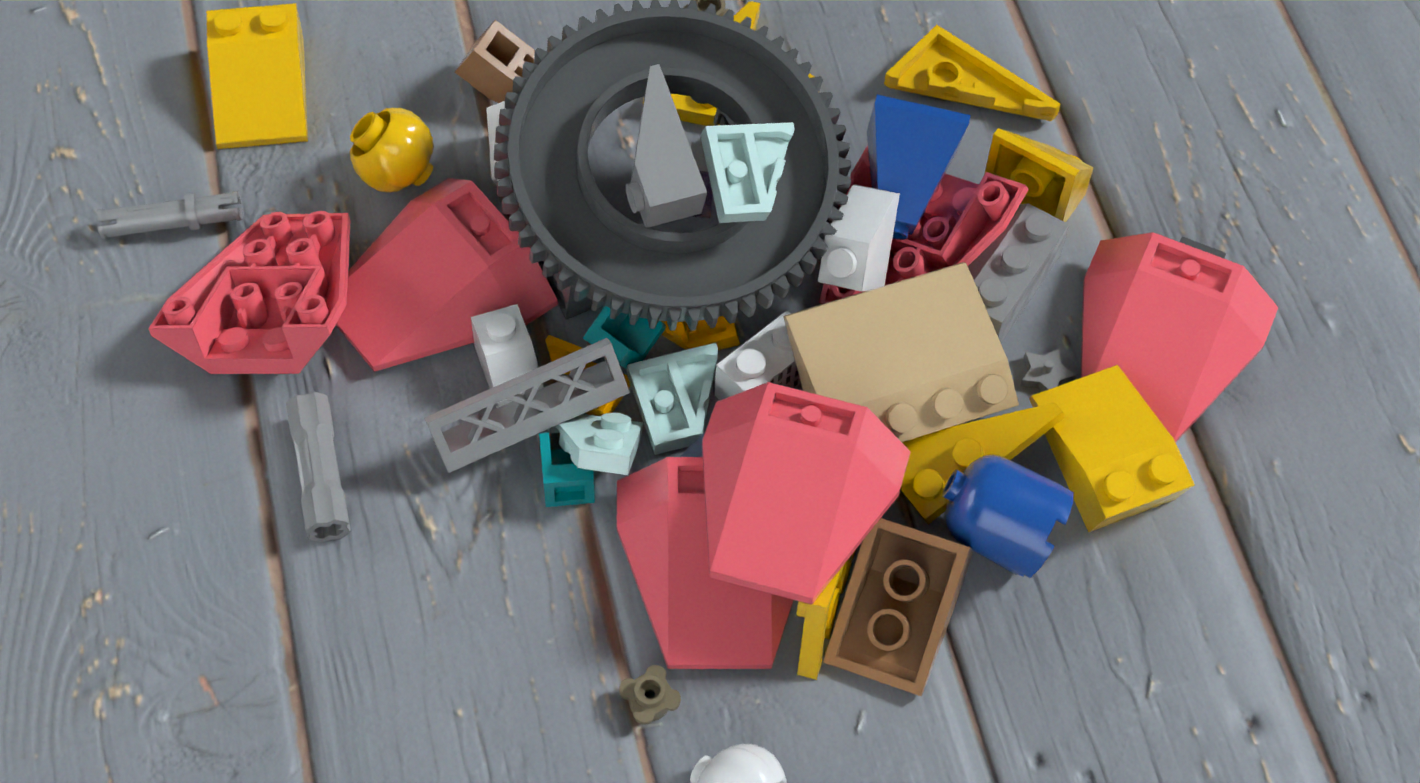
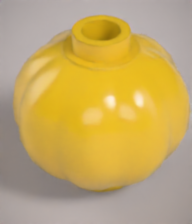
[350,107,434,193]

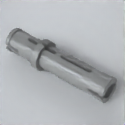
[96,191,243,239]

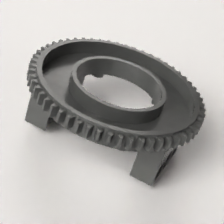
[494,0,851,331]

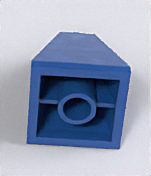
[867,94,971,240]

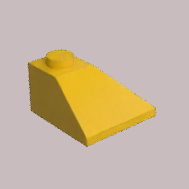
[984,128,1094,222]

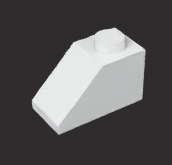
[818,185,900,292]
[471,304,544,408]

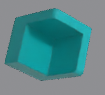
[583,306,666,369]
[539,432,595,507]

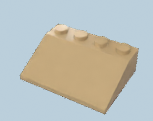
[783,262,1019,442]

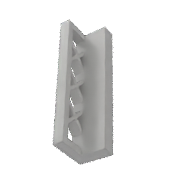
[425,338,630,473]

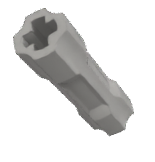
[286,392,351,543]

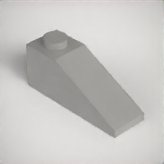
[626,64,707,228]

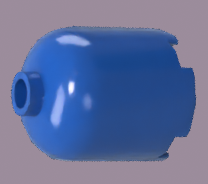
[942,455,1074,578]

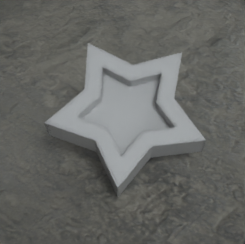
[1020,348,1076,392]

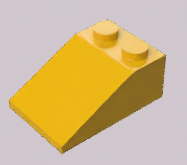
[206,3,308,149]
[1029,365,1195,533]

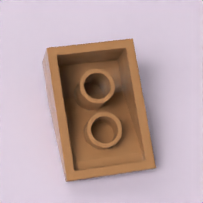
[823,518,974,696]

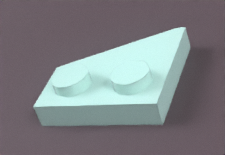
[700,122,795,223]
[627,343,718,455]
[547,413,643,475]

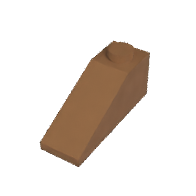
[455,20,535,103]

